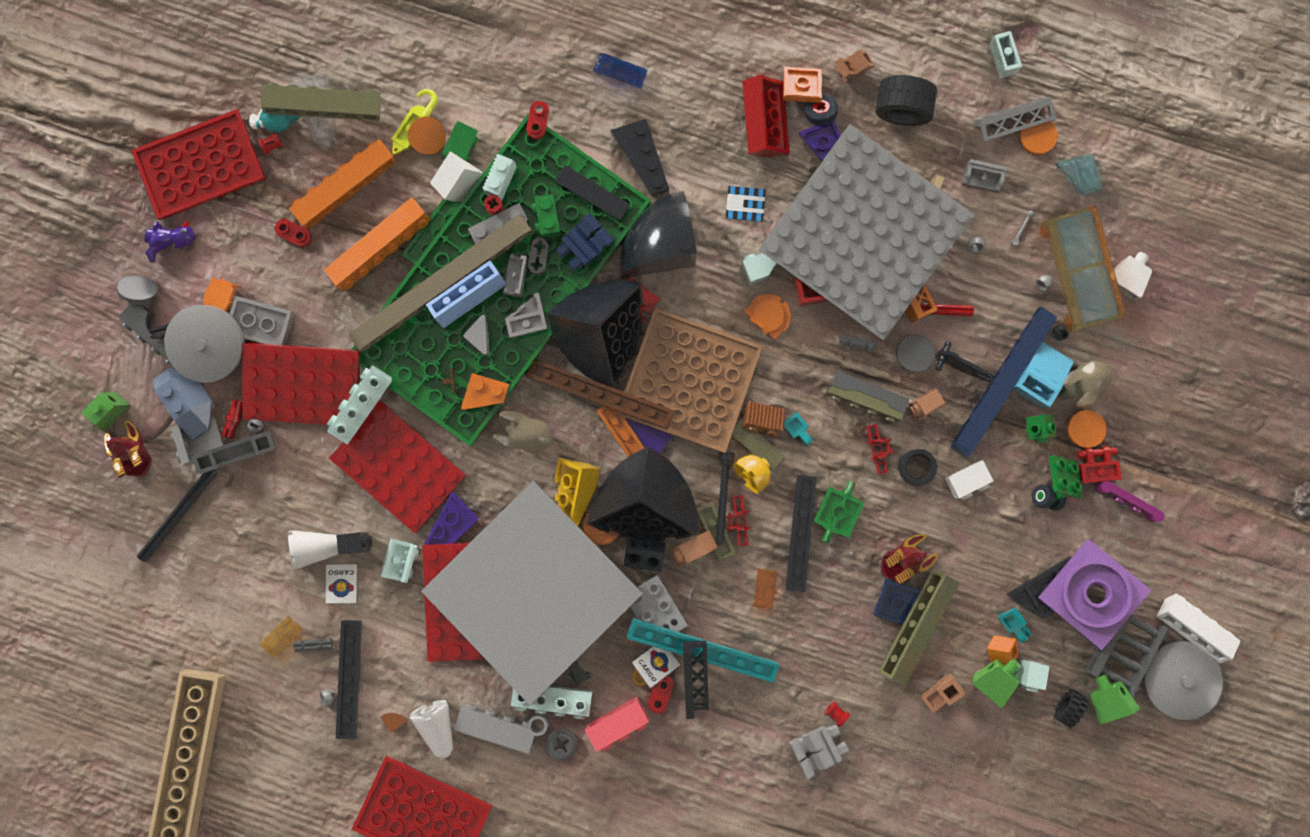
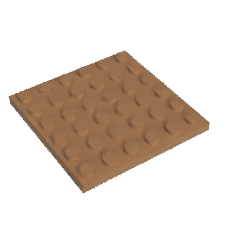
[616,308,763,453]

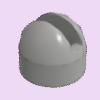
[968,236,984,253]
[1036,275,1053,292]
[247,418,265,434]
[320,689,336,707]

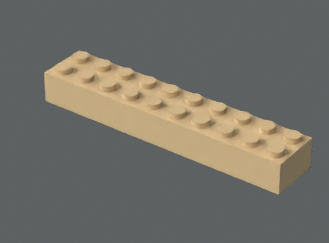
[148,669,226,837]

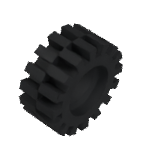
[1054,689,1089,728]

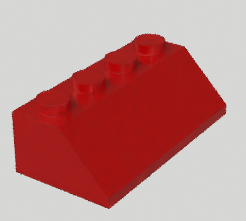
[742,74,790,157]

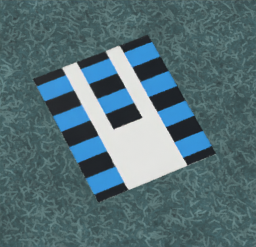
[726,186,766,221]

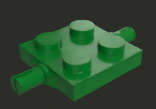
[813,481,865,544]

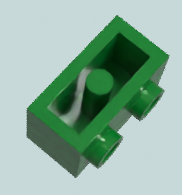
[440,120,479,162]
[532,194,561,239]

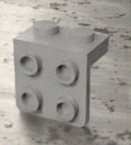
[170,418,224,466]

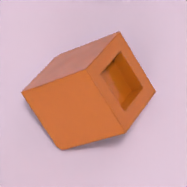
[987,635,1019,665]

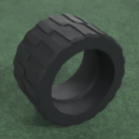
[875,75,937,126]

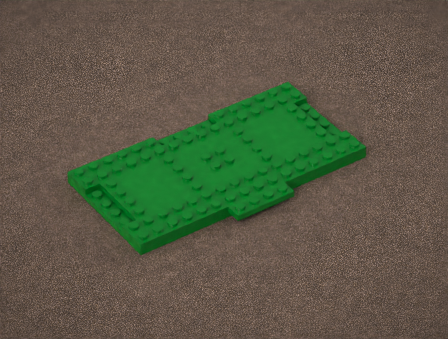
[351,113,651,447]

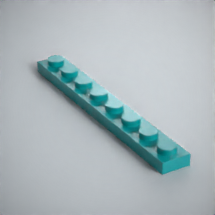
[627,618,780,683]

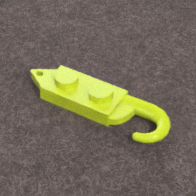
[391,89,438,155]

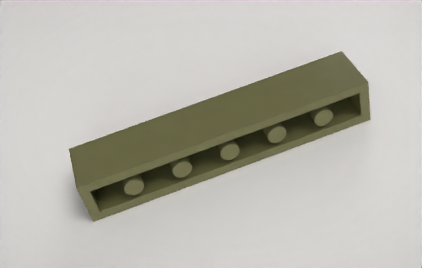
[261,83,381,121]
[878,569,960,687]

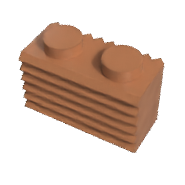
[909,389,946,419]

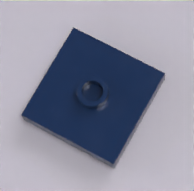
[873,578,921,625]

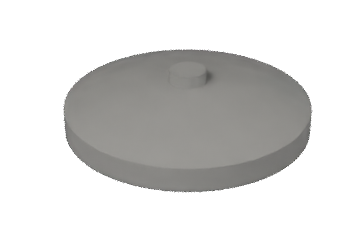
[164,305,244,383]
[1142,641,1223,720]

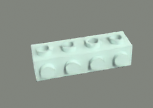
[327,365,392,444]
[511,685,593,719]

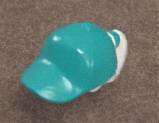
[249,109,300,133]

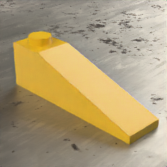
[555,458,600,526]

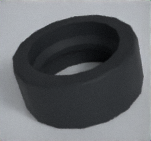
[899,449,938,486]

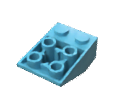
[1012,342,1074,409]

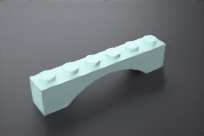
[741,253,777,285]

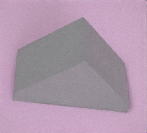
[463,315,490,356]

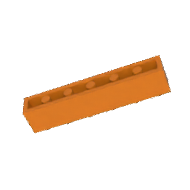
[289,139,397,230]
[324,197,431,292]

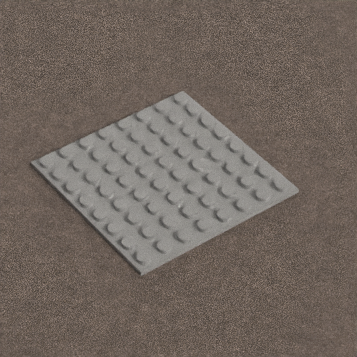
[759,124,974,340]
[421,481,643,705]

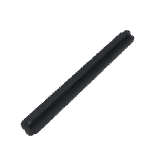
[137,469,217,562]

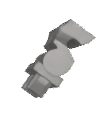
[788,724,849,779]

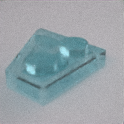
[1055,153,1103,195]

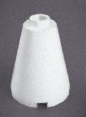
[288,531,338,570]
[410,700,454,758]

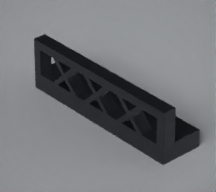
[682,640,709,719]

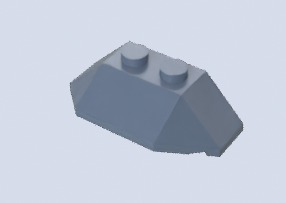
[152,368,213,440]

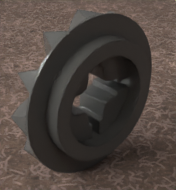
[546,728,578,761]

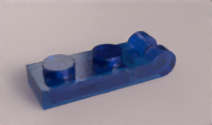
[593,52,648,89]

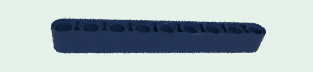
[951,306,1057,458]

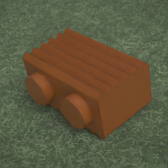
[742,402,786,437]

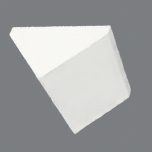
[430,152,483,203]

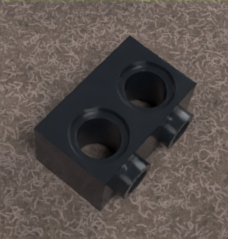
[336,532,373,555]
[623,536,666,572]

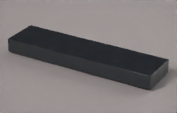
[555,165,630,221]

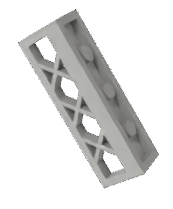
[974,97,1056,141]

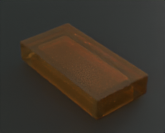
[753,568,777,610]

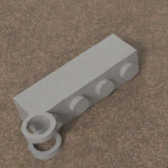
[454,703,549,754]

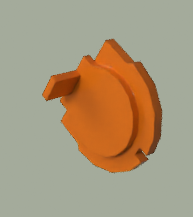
[203,277,241,312]
[744,293,791,340]

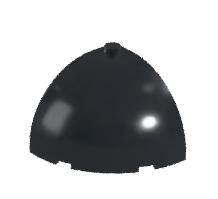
[620,191,697,279]
[547,280,643,388]
[587,446,698,541]

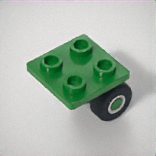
[1032,455,1082,511]

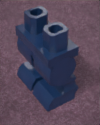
[556,213,615,272]

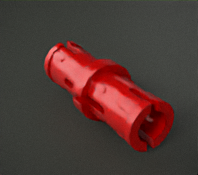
[221,399,242,439]

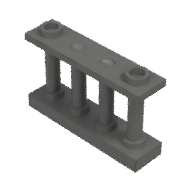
[1085,614,1168,697]

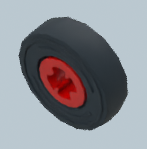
[804,94,838,126]

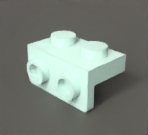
[380,538,418,583]

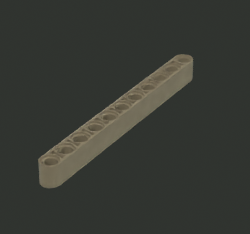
[349,214,532,352]

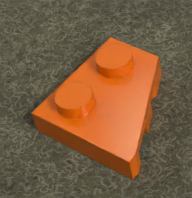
[461,373,510,410]

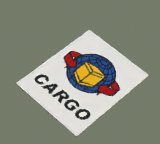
[326,564,357,603]
[632,647,680,688]

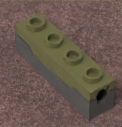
[827,371,909,423]

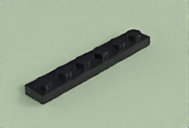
[785,475,817,592]
[336,620,362,740]

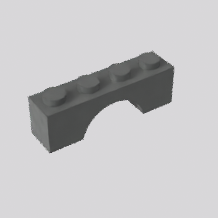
[118,304,173,367]
[191,430,277,475]

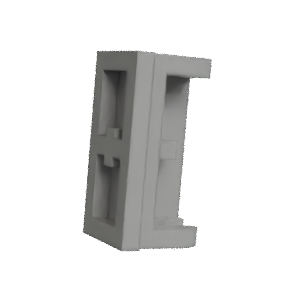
[961,159,1007,192]
[503,254,529,298]

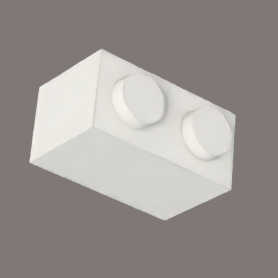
[944,460,993,500]

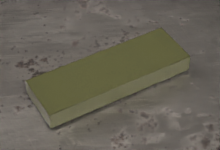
[732,419,785,471]
[697,502,736,562]

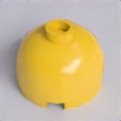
[733,455,771,494]

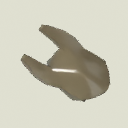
[1059,361,1112,407]
[493,411,553,454]

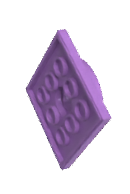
[1038,539,1151,650]

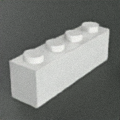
[1156,594,1240,663]

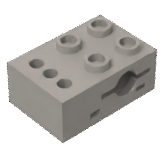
[229,296,296,345]
[630,575,688,632]

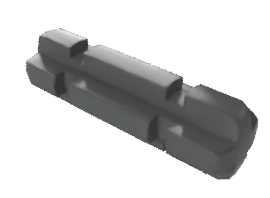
[839,334,876,352]
[293,638,333,652]

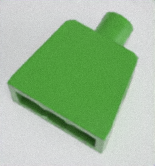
[82,392,130,432]
[972,659,1021,708]
[1090,674,1140,725]

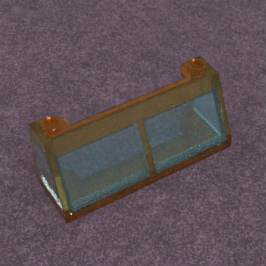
[1040,205,1127,333]

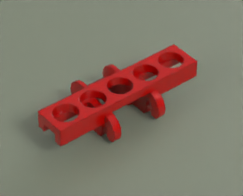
[866,424,894,475]
[726,495,751,546]

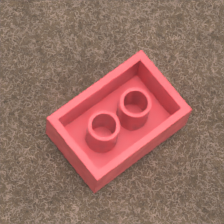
[585,696,649,752]

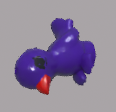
[144,221,195,263]

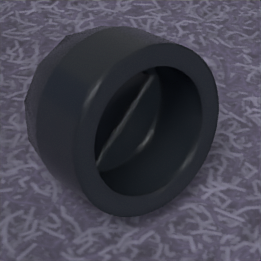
[1052,324,1069,341]

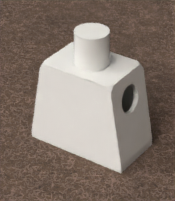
[1104,252,1152,301]

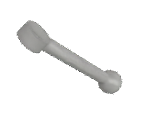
[1011,211,1034,246]

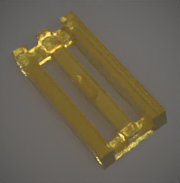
[259,616,302,658]

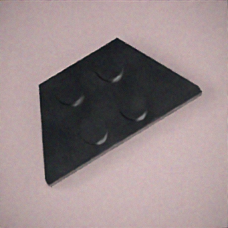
[1006,556,1071,619]

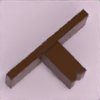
[442,368,456,394]

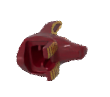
[104,420,152,478]
[880,534,938,584]

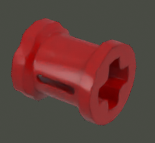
[258,132,284,155]
[484,195,504,216]
[824,701,850,727]

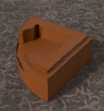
[380,713,408,733]

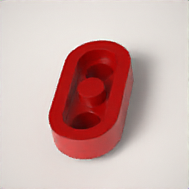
[526,101,549,140]
[274,219,312,247]
[648,675,674,714]

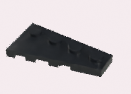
[610,119,669,196]

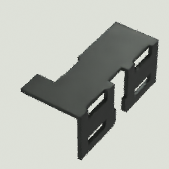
[566,660,591,687]

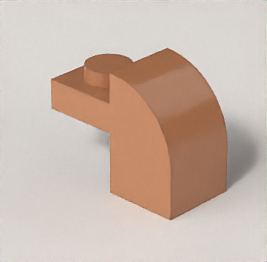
[835,49,875,83]
[669,530,718,567]
[921,675,965,713]

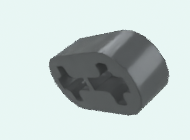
[528,238,549,275]

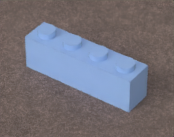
[426,261,507,328]

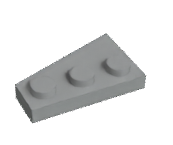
[468,203,529,244]

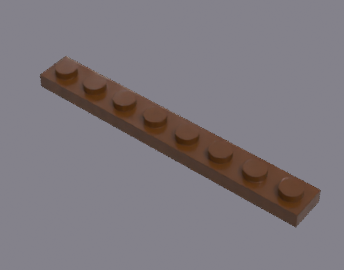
[527,359,675,430]

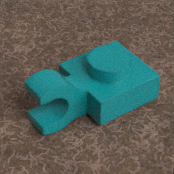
[784,412,813,447]
[998,607,1032,643]

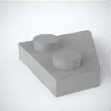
[505,293,548,339]

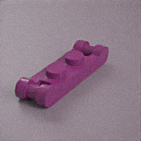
[1095,481,1164,522]

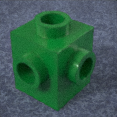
[1026,414,1056,443]

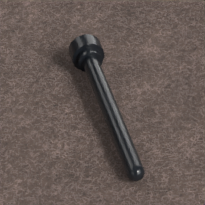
[716,452,735,545]

